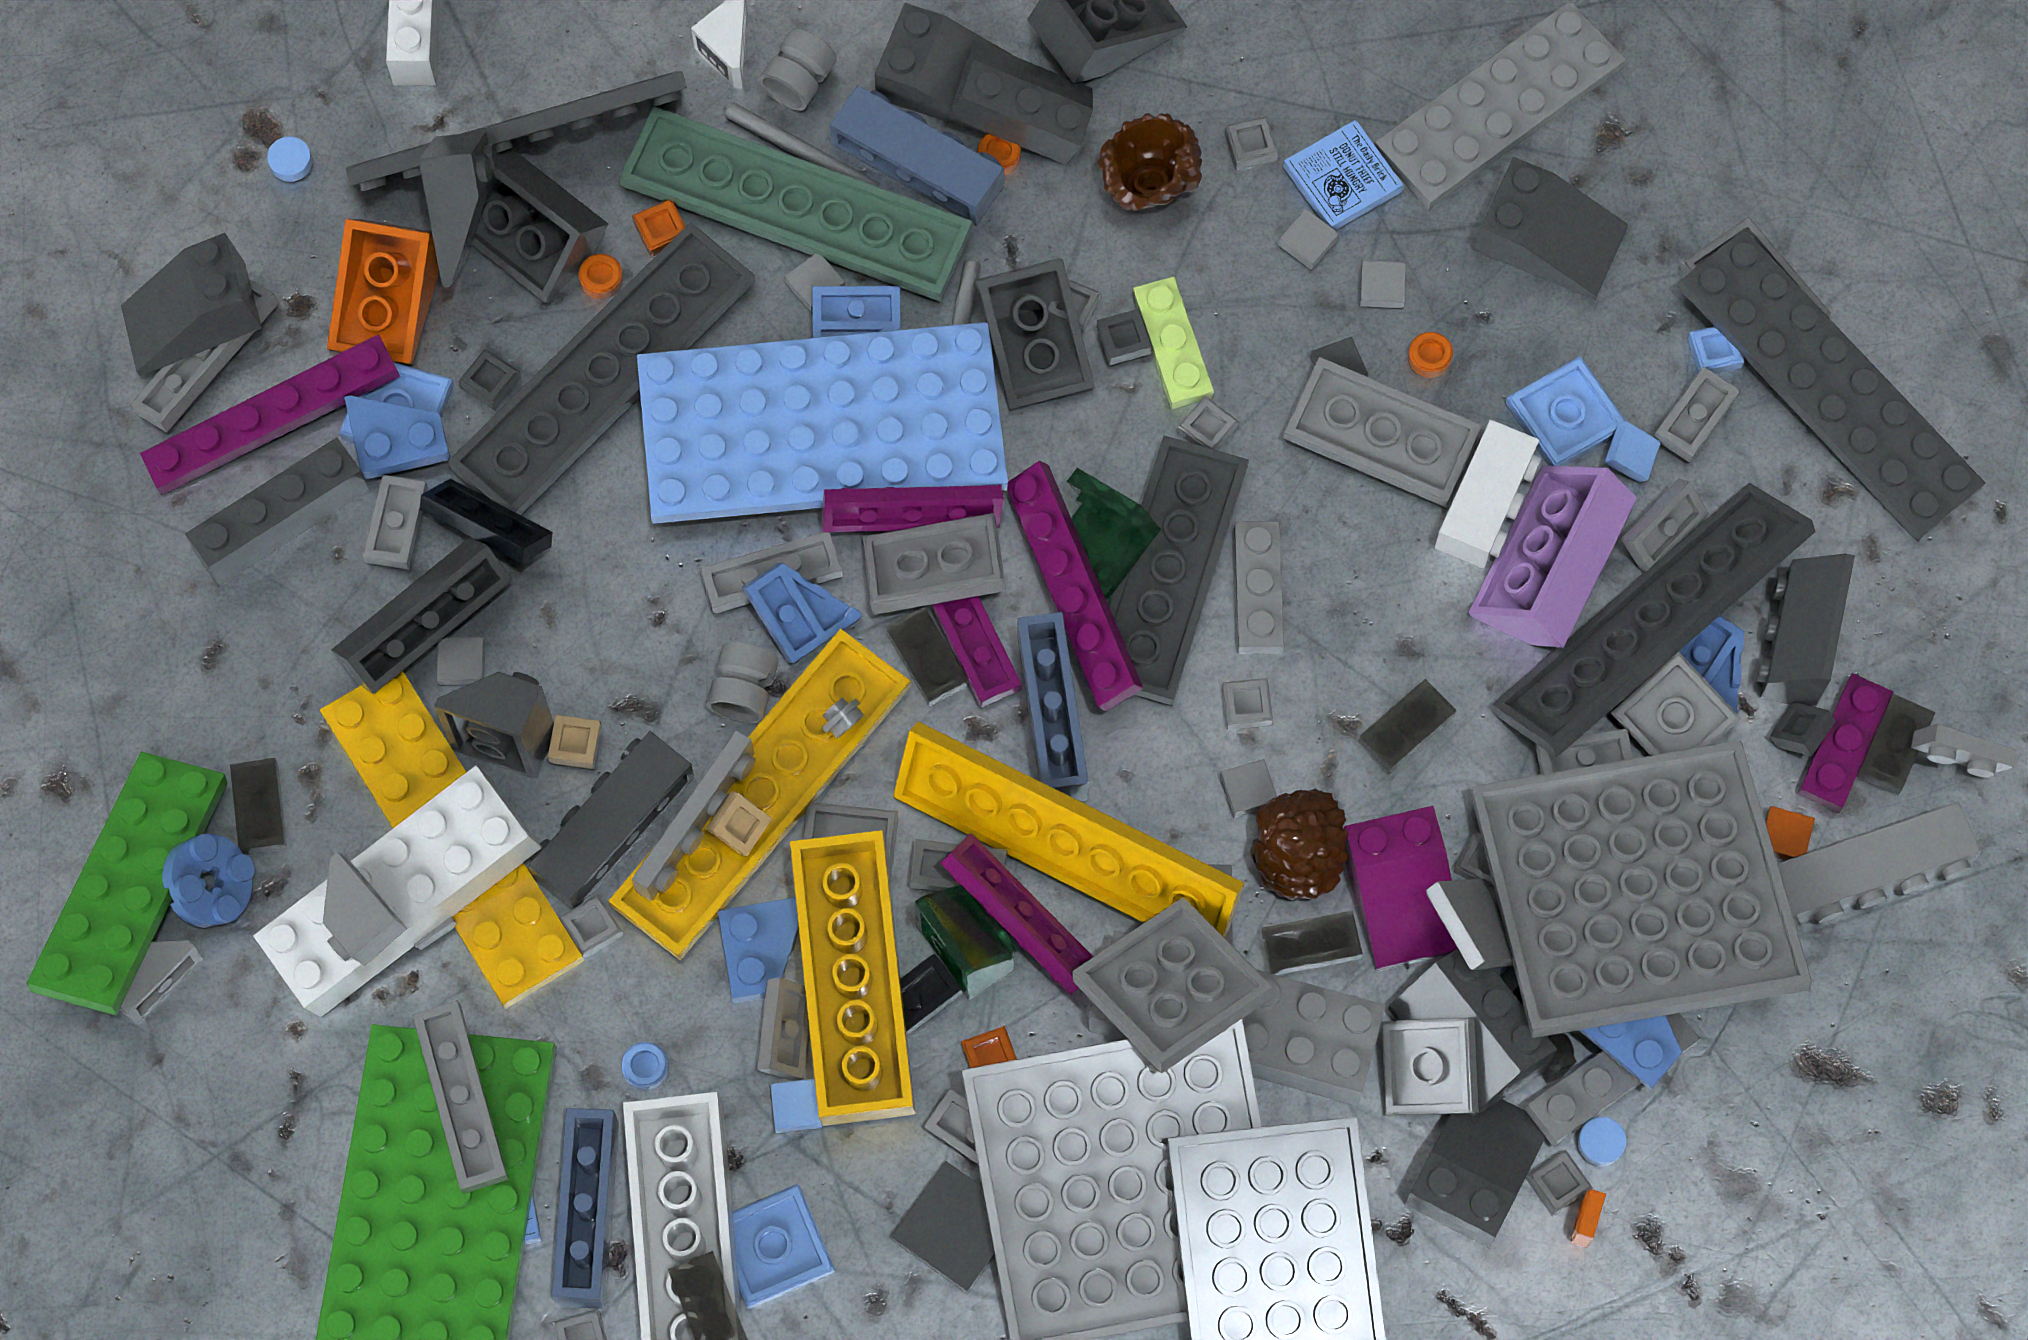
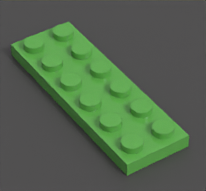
[26,751,228,1016]

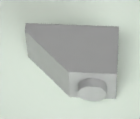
[323,852,408,966]
[120,940,203,1025]

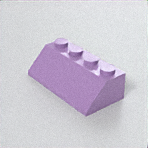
[1468,465,1637,648]

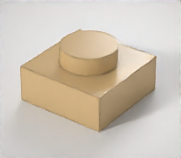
[547,715,602,769]
[706,791,772,856]

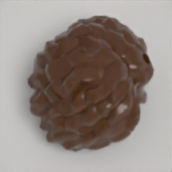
[1098,113,1202,211]
[1249,788,1349,900]

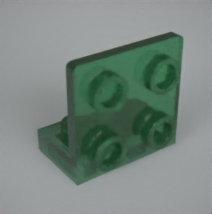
[1066,468,1161,599]

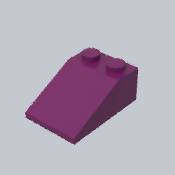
[1344,806,1458,971]

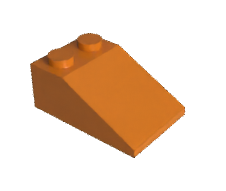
[327,219,439,364]

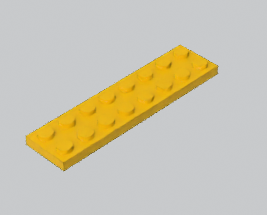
[608,628,911,961]
[320,671,584,1009]
[893,721,1245,939]

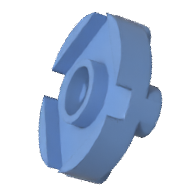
[162,833,255,928]

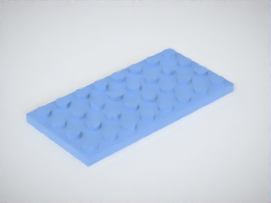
[637,322,1008,524]

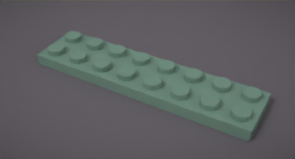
[619,106,973,302]

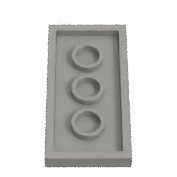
[1283,357,1482,507]

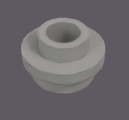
[822,697,864,739]

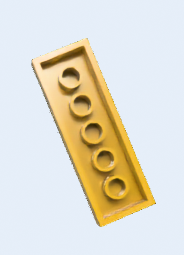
[790,830,916,1126]

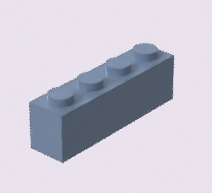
[829,85,1004,226]
[1017,612,1089,801]
[552,1108,619,1309]

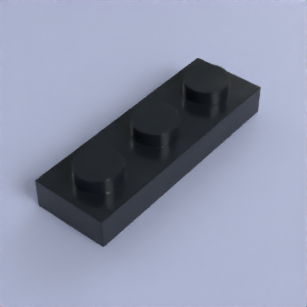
[420,478,553,564]

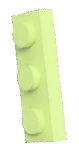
[1132,277,1214,410]

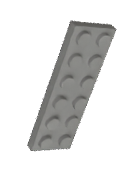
[1374,0,1626,210]

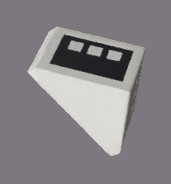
[691,0,748,88]

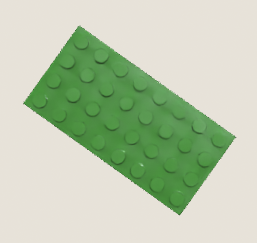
[315,1024,557,1340]

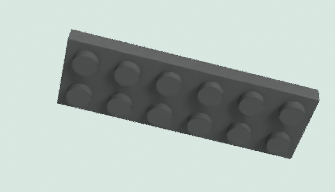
[1086,435,1249,706]

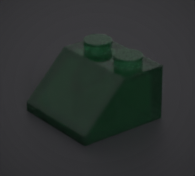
[915,884,1017,1000]

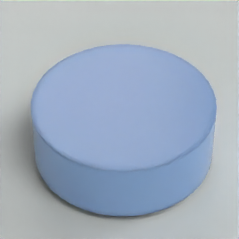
[267,136,313,182]
[622,1042,669,1091]
[1577,1117,1627,1166]

